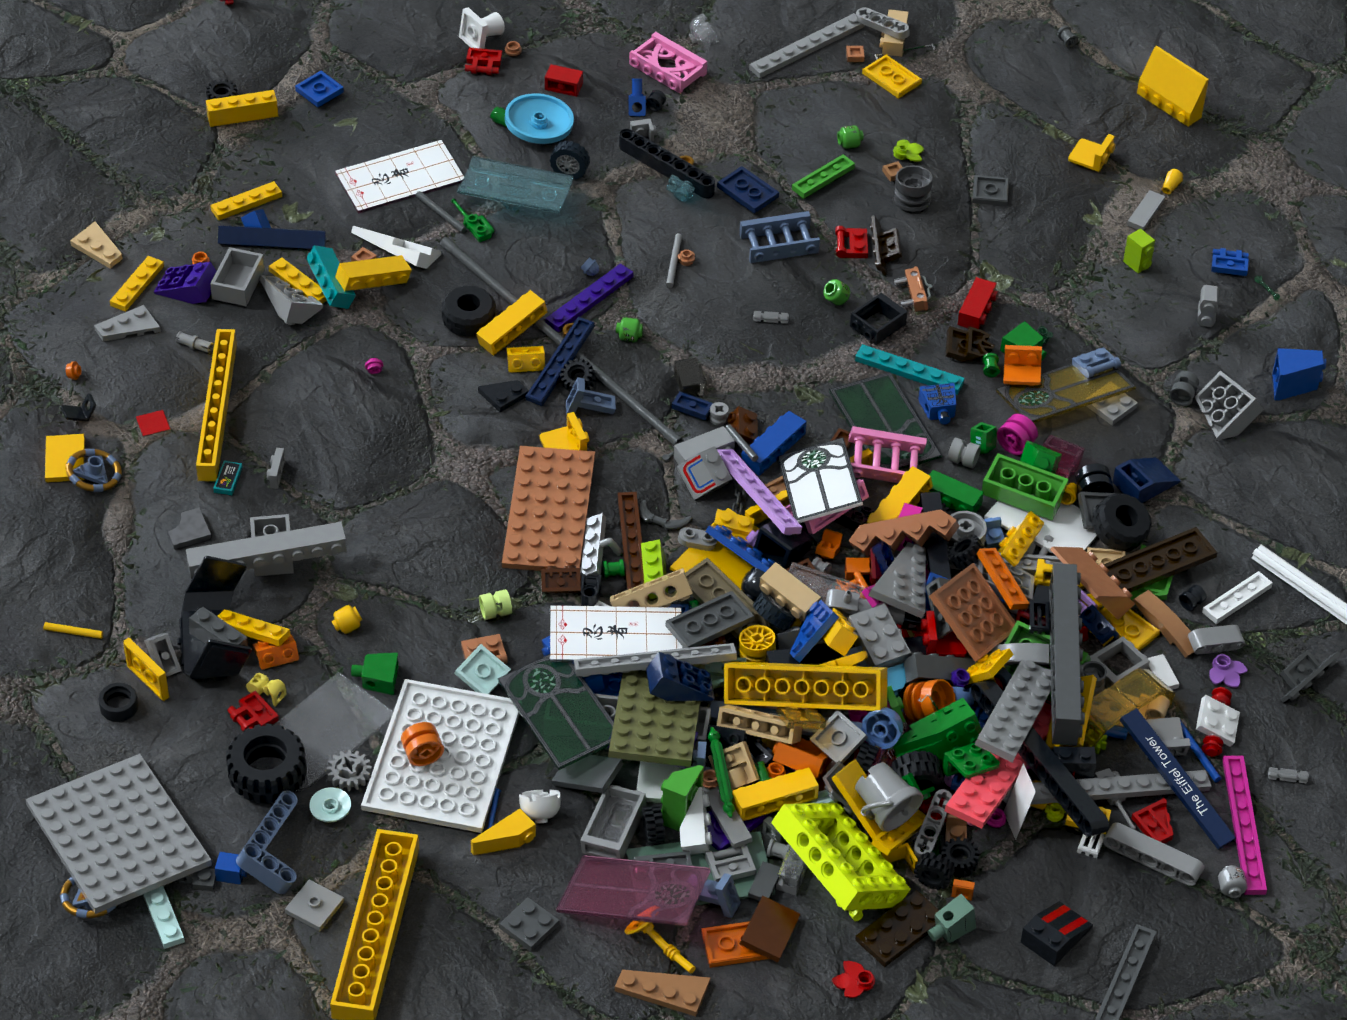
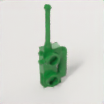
[451,199,494,243]

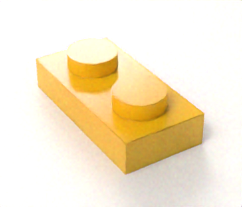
[713,509,755,536]

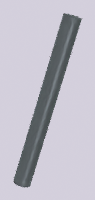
[415,191,467,233]

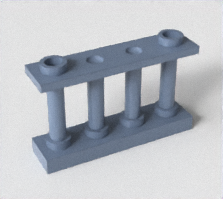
[740,211,820,263]

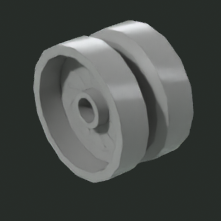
[946,511,987,549]

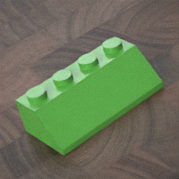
[982,453,1069,521]

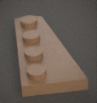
[615,970,710,1017]

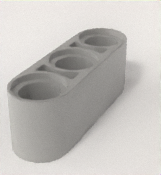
[1188,625,1246,655]

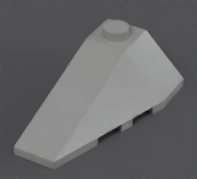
[259,275,323,325]

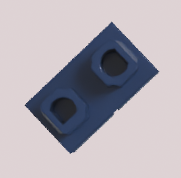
[1079,604,1121,647]

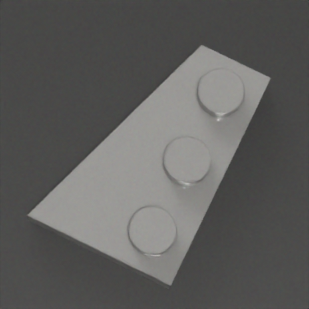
[94,305,161,341]

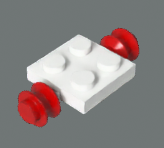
[1196,687,1240,757]

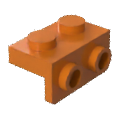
[253,635,299,670]

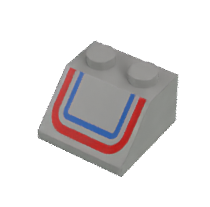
[677,446,732,500]

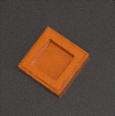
[951,879,975,900]

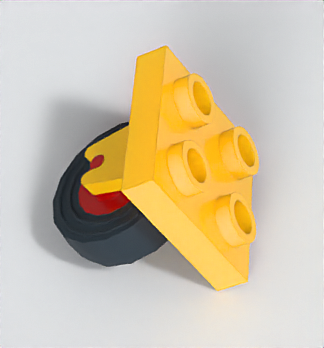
[966,648,1014,691]

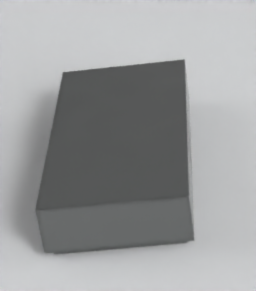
[748,861,782,901]

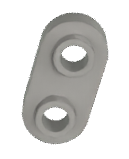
[678,527,717,551]

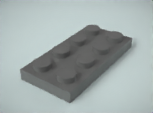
[665,591,754,648]

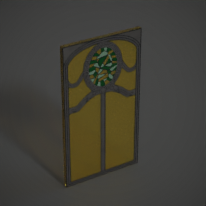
[996,364,1136,423]

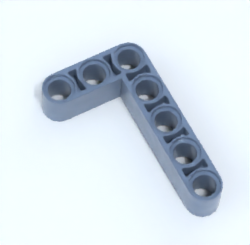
[236,791,298,894]

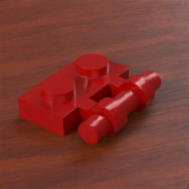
[465,48,502,75]
[227,691,279,731]

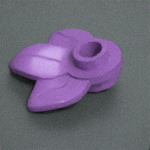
[1209,654,1247,688]

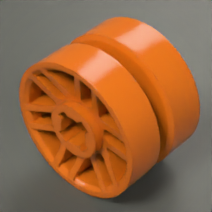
[401,722,444,766]

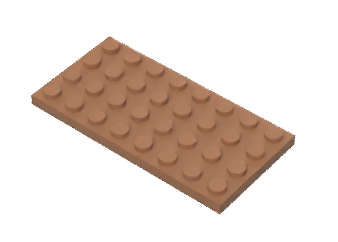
[502,446,595,571]

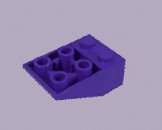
[154,262,217,304]

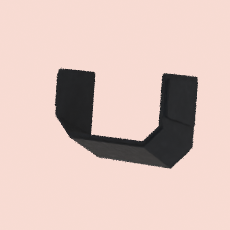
[177,556,252,679]

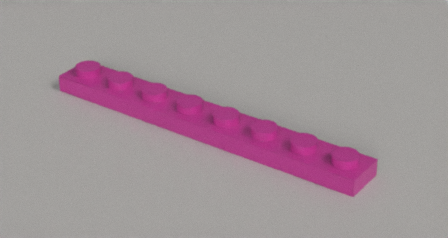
[1222,756,1267,895]

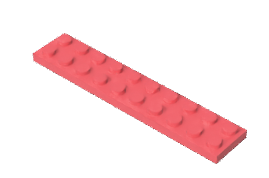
[944,702,1051,829]

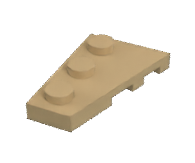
[70,222,123,269]

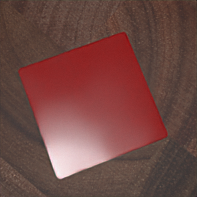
[136,410,170,436]

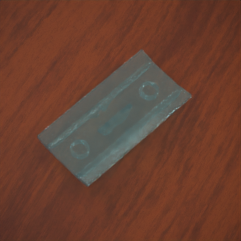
[457,156,574,213]

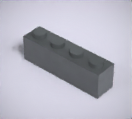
[903,652,980,688]

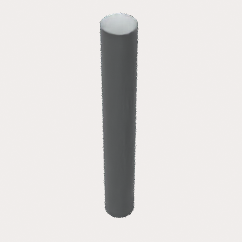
[725,424,758,462]

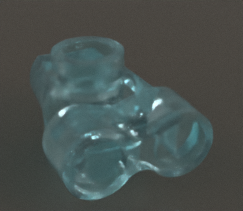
[666,174,695,202]

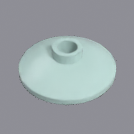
[309,787,351,822]

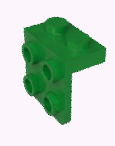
[943,743,1000,778]

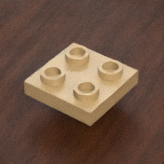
[708,741,760,791]

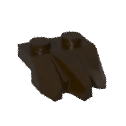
[945,326,995,362]

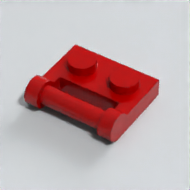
[835,226,868,258]

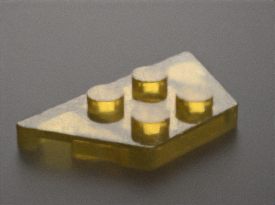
[776,706,826,729]

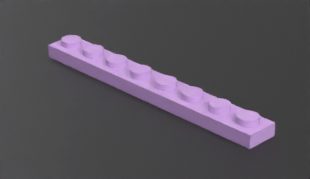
[717,449,802,535]

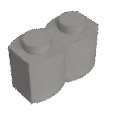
[1197,285,1219,327]

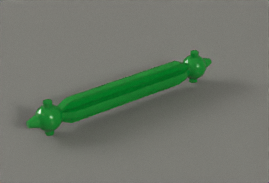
[708,727,735,818]

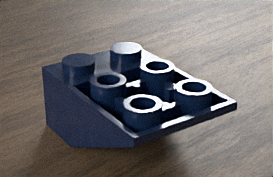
[1112,457,1181,503]
[646,652,715,701]

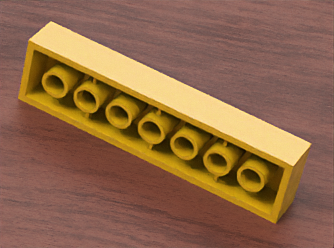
[724,661,887,711]

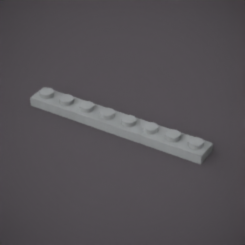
[749,13,864,78]
[574,643,737,677]

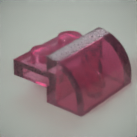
[1043,435,1085,479]

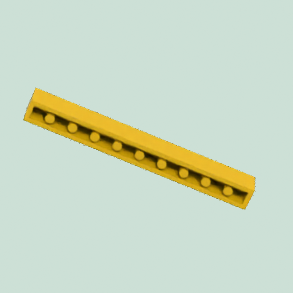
[196,329,237,481]

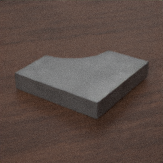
[168,508,212,550]

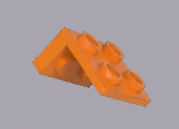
[1003,345,1042,386]

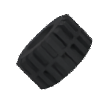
[890,751,945,796]

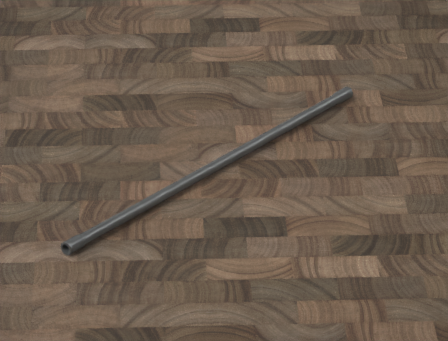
[440,237,683,446]

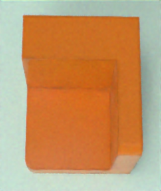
[845,558,870,583]

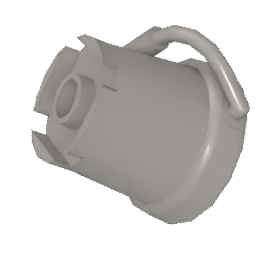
[855,762,924,832]

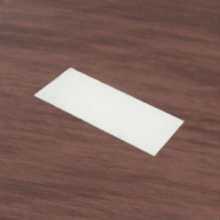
[1004,763,1036,840]

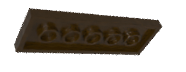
[1104,527,1217,593]

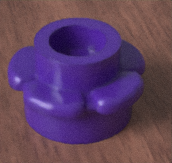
[951,668,970,687]

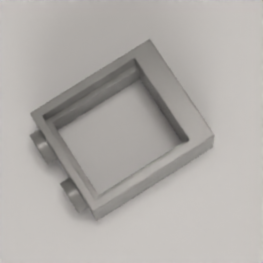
[1090,636,1150,692]

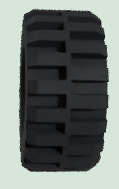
[226,724,307,803]

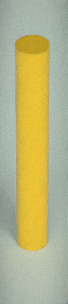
[43,622,103,639]

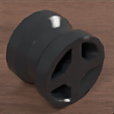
[646,90,667,112]

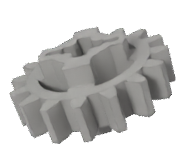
[327,750,372,791]

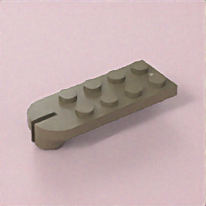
[686,558,770,640]

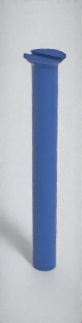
[487,788,502,829]

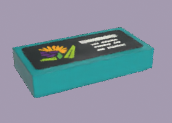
[213,461,243,495]

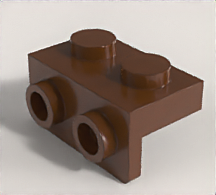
[727,406,758,444]

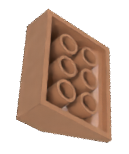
[1050,547,1135,620]

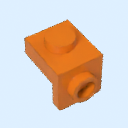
[815,529,843,559]

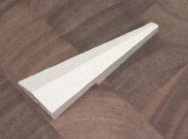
[351,226,442,269]

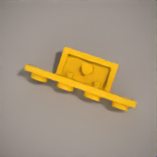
[998,511,1044,567]

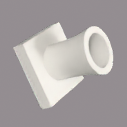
[459,7,505,49]

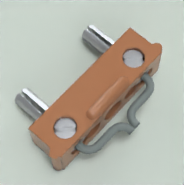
[894,266,932,312]

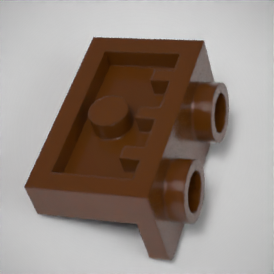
[541,565,581,594]

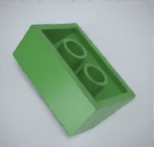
[661,765,704,832]

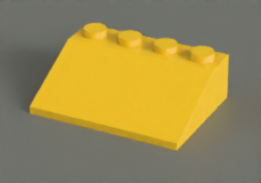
[1137,46,1209,127]

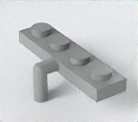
[580,513,623,577]

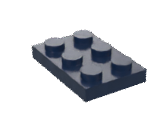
[717,166,779,214]

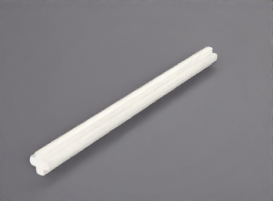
[1252,544,1347,625]

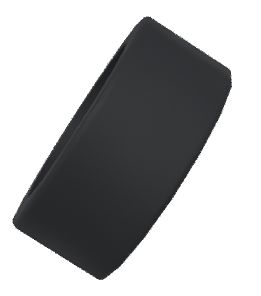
[98,682,138,722]

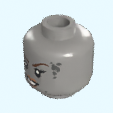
[1218,865,1247,898]

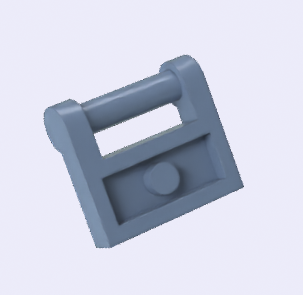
[1072,347,1121,378]

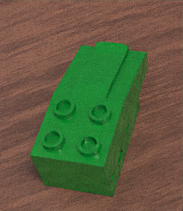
[892,698,982,766]

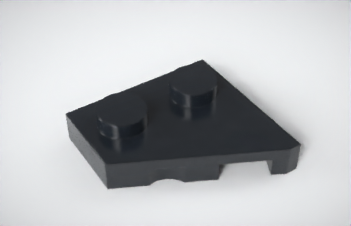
[478,380,529,412]

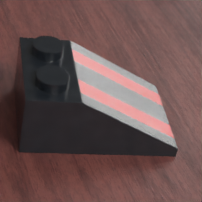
[1020,901,1093,966]

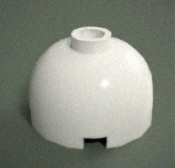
[519,789,561,823]

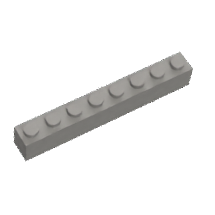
[186,522,347,579]

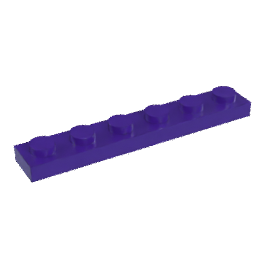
[545,263,633,332]

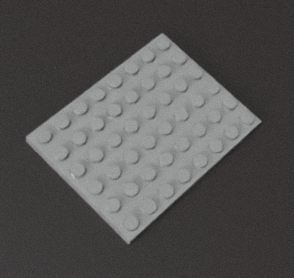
[26,754,212,914]

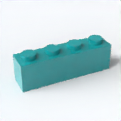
[307,245,356,309]

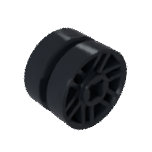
[1075,463,1114,493]

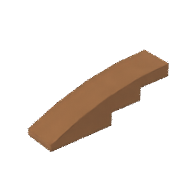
[1133,590,1194,658]

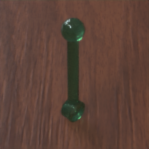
[1254,275,1280,300]

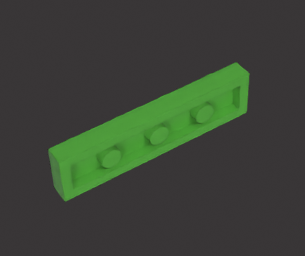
[792,154,855,199]

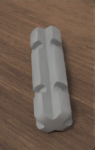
[753,311,789,324]
[1268,767,1309,783]

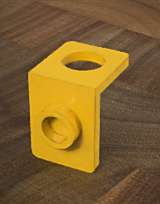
[882,843,918,873]

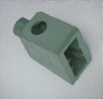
[927,894,976,943]

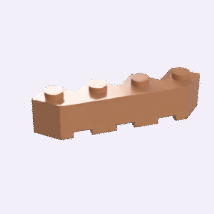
[849,509,960,557]

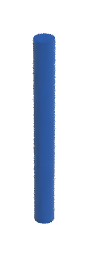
[1180,720,1221,783]

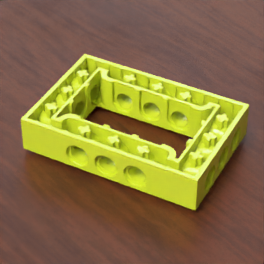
[771,803,911,911]

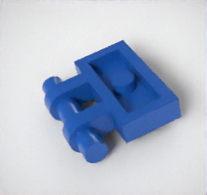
[1211,248,1249,276]

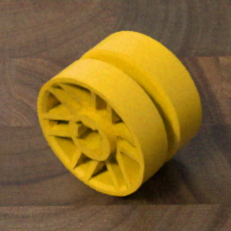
[739,625,776,663]

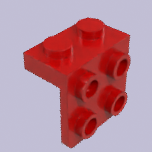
[921,611,967,657]

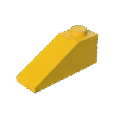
[471,809,536,855]

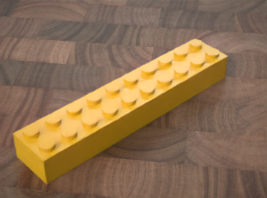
[330,829,419,1020]

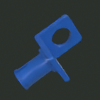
[628,78,646,116]

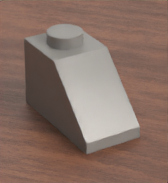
[144,633,182,677]

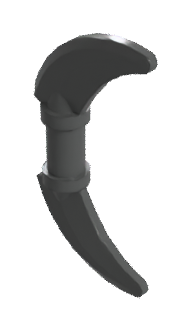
[638,500,692,530]

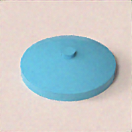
[505,93,574,144]

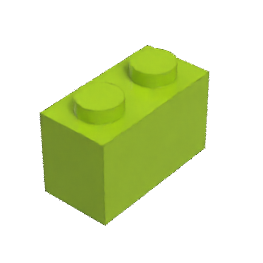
[1123,228,1155,273]

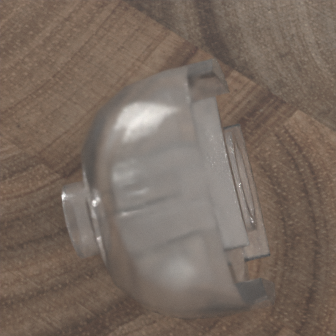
[688,13,719,47]

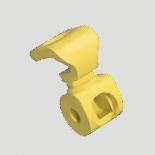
[246,673,287,707]

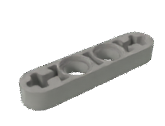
[856,7,910,39]
[913,789,952,859]

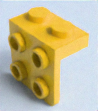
[1068,134,1116,172]
[540,412,589,451]

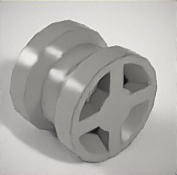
[710,402,729,426]
[812,557,832,580]

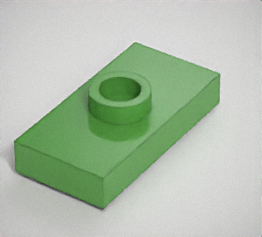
[887,686,905,722]

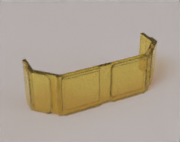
[1083,668,1175,747]

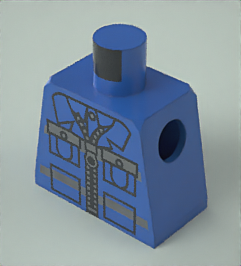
[918,383,956,424]

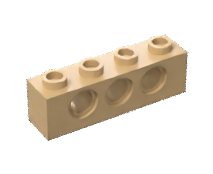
[610,568,693,608]
[717,704,804,744]

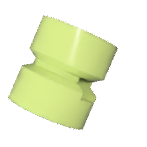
[479,589,512,620]

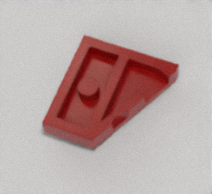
[1131,798,1173,843]

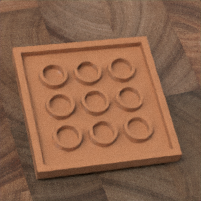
[929,563,1016,662]

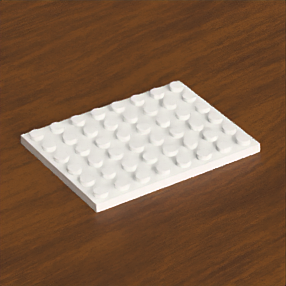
[361,679,522,833]

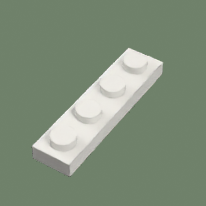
[1202,571,1272,624]

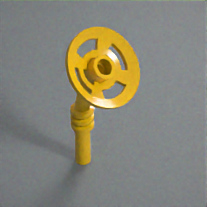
[624,907,696,974]

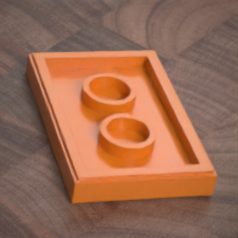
[701,921,769,968]

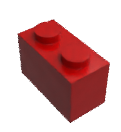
[545,64,583,97]

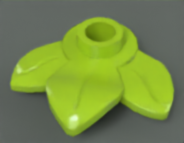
[893,139,924,162]

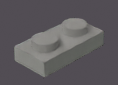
[267,448,285,489]

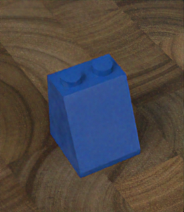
[1272,348,1326,401]

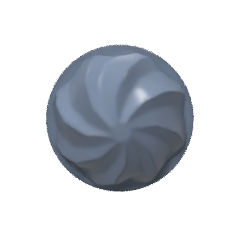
[581,257,599,276]

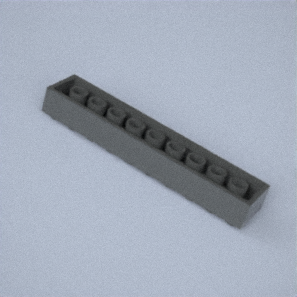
[1049,563,1085,746]

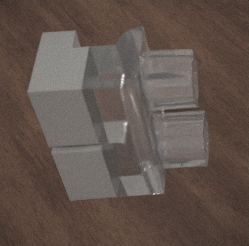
[776,846,808,896]

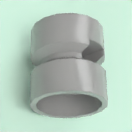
[947,437,981,469]

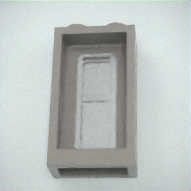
[580,785,647,862]

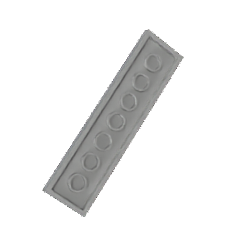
[975,659,1051,763]

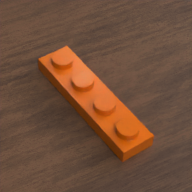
[977,548,1030,610]

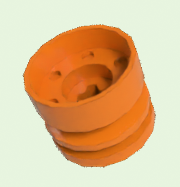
[903,679,956,723]

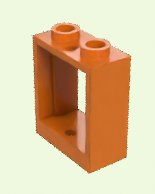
[772,737,832,778]

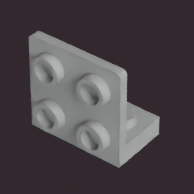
[1146,717,1191,759]

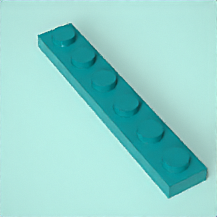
[855,344,965,395]

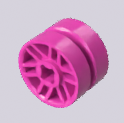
[997,414,1038,455]

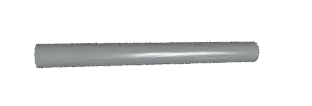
[666,233,682,288]

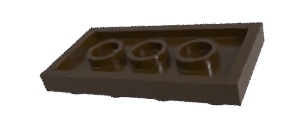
[855,890,939,967]

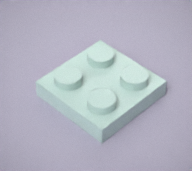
[454,644,511,694]

